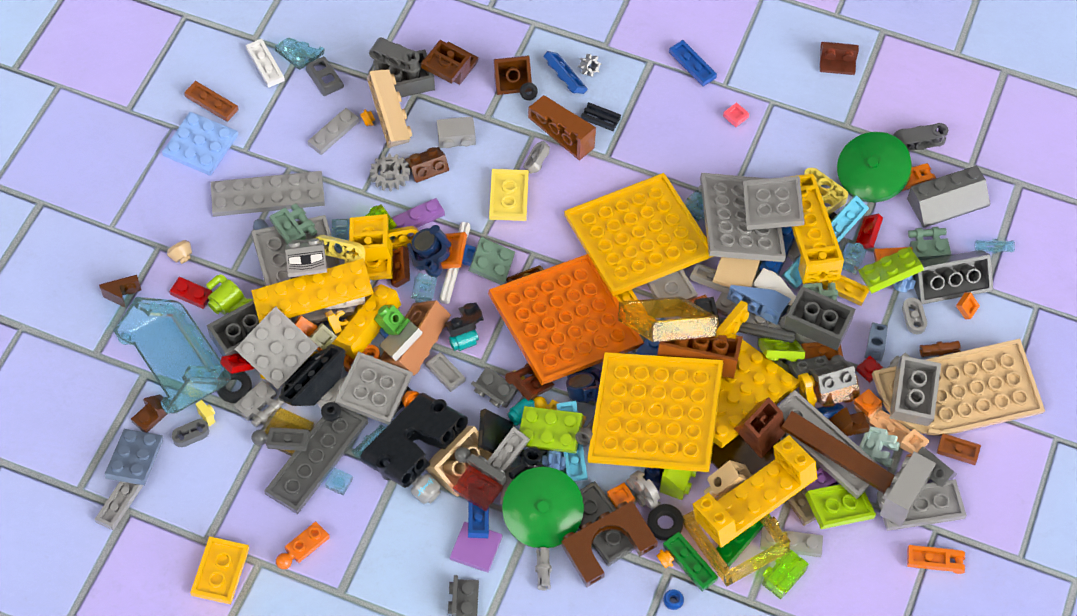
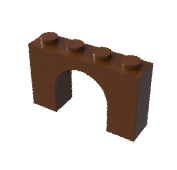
[561,501,658,587]

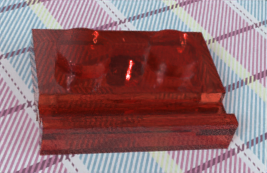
[452,465,503,511]

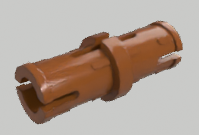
[919,341,961,357]

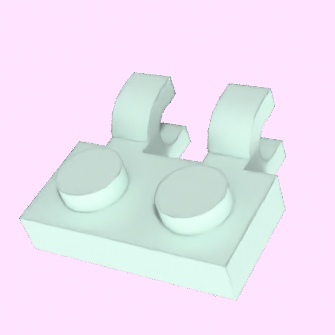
[859,426,900,468]

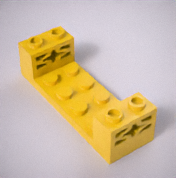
[790,173,844,284]
[693,435,817,548]

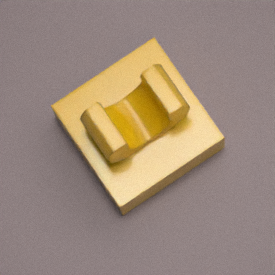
[325,310,349,334]

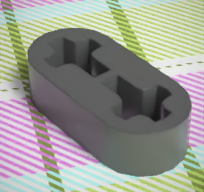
[172,419,209,447]

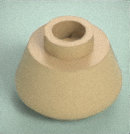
[167,240,192,264]

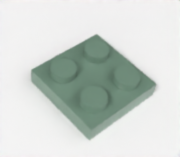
[468,237,515,285]

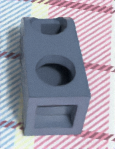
[864,322,888,361]

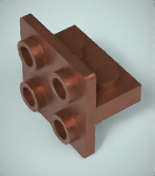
[820,42,859,75]

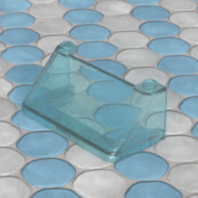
[113,297,231,414]

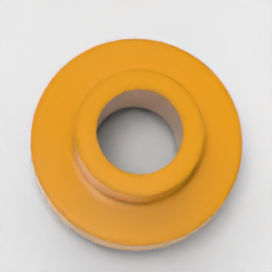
[360,109,376,126]
[656,549,674,569]

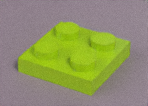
[758,338,805,361]

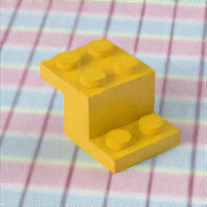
[349,214,393,280]

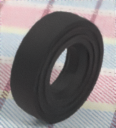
[216,370,252,403]
[647,504,684,541]

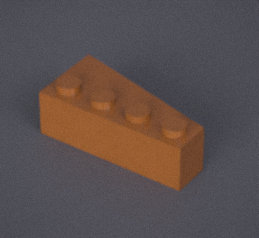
[528,95,596,161]
[657,332,743,379]

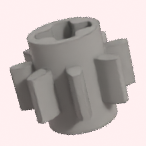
[578,54,602,77]

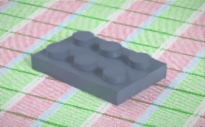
[105,429,163,486]

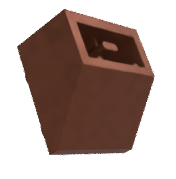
[734,397,786,458]

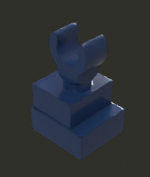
[642,467,665,491]

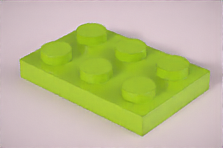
[858,247,924,294]
[519,406,583,454]
[805,484,876,529]

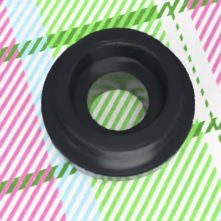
[520,82,538,101]
[321,402,341,422]

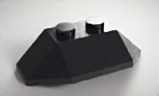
[279,344,346,406]

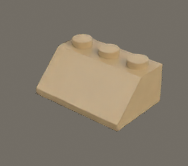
[426,425,493,497]

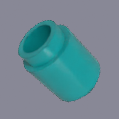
[449,330,479,351]
[507,397,535,426]

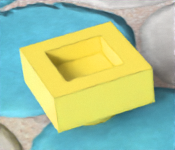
[195,400,215,426]

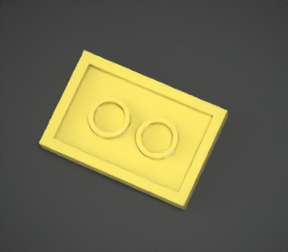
[489,169,529,221]

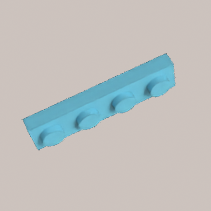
[556,401,588,482]

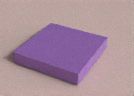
[450,522,502,573]

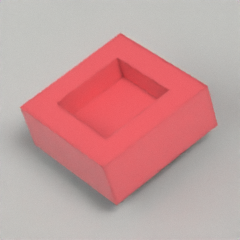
[723,102,749,127]

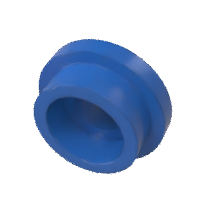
[663,589,684,610]

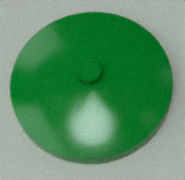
[837,132,912,203]
[502,467,584,549]

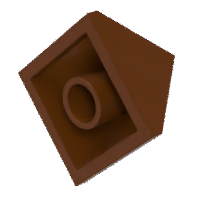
[494,55,532,95]

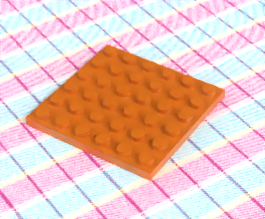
[488,254,644,386]

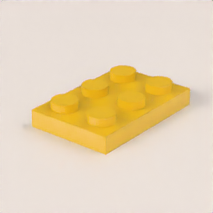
[190,536,250,605]

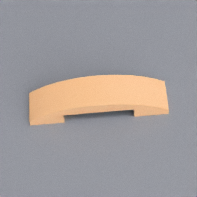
[854,405,930,454]

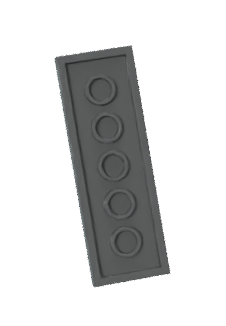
[264,401,368,514]

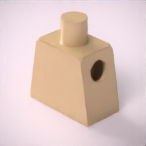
[704,460,752,498]

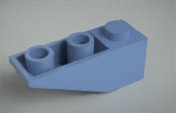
[727,285,791,325]

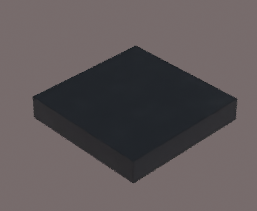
[478,409,513,453]

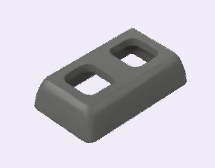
[306,56,344,96]

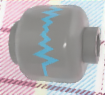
[411,474,441,504]

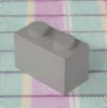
[437,116,476,148]

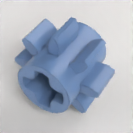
[893,275,916,293]
[542,451,566,471]

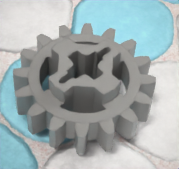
[370,153,410,192]

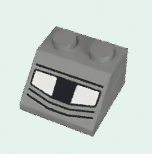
[285,238,327,277]

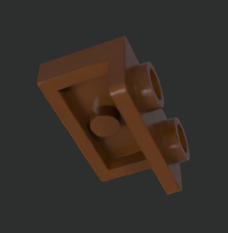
[405,147,449,183]

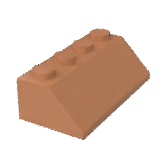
[380,300,451,376]

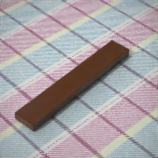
[780,411,895,494]

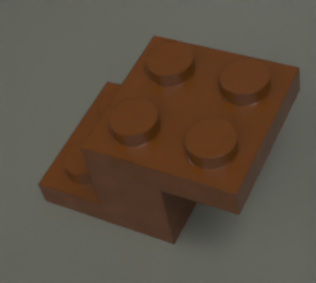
[421,40,479,85]

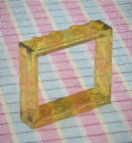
[618,297,719,342]
[683,487,791,587]

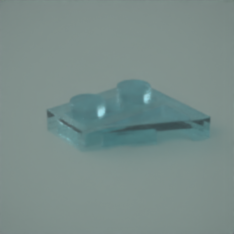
[275,37,325,70]

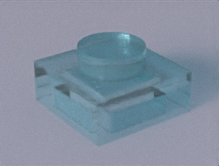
[325,468,353,495]

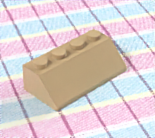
[367,70,412,148]

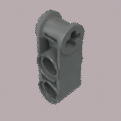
[369,37,420,74]
[893,123,949,151]

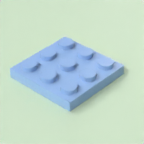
[162,112,238,176]

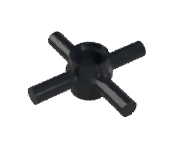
[508,447,551,479]

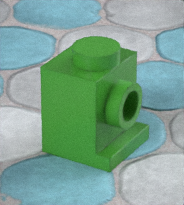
[374,305,410,335]

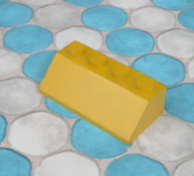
[331,284,401,360]

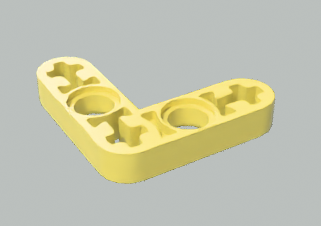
[804,168,848,216]
[315,235,365,263]

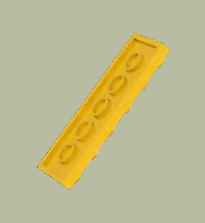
[251,258,374,323]

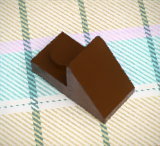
[99,275,141,307]
[131,394,174,432]
[828,407,870,436]

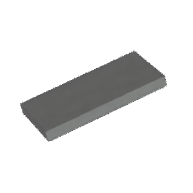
[579,481,635,566]

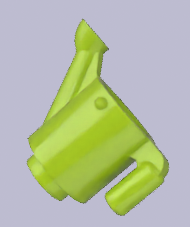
[206,274,253,315]

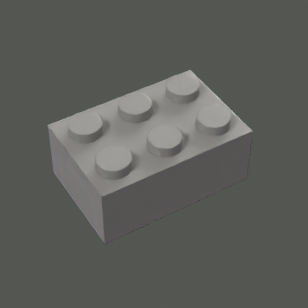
[889,356,941,426]
[879,451,936,527]

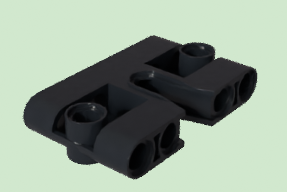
[360,393,468,488]

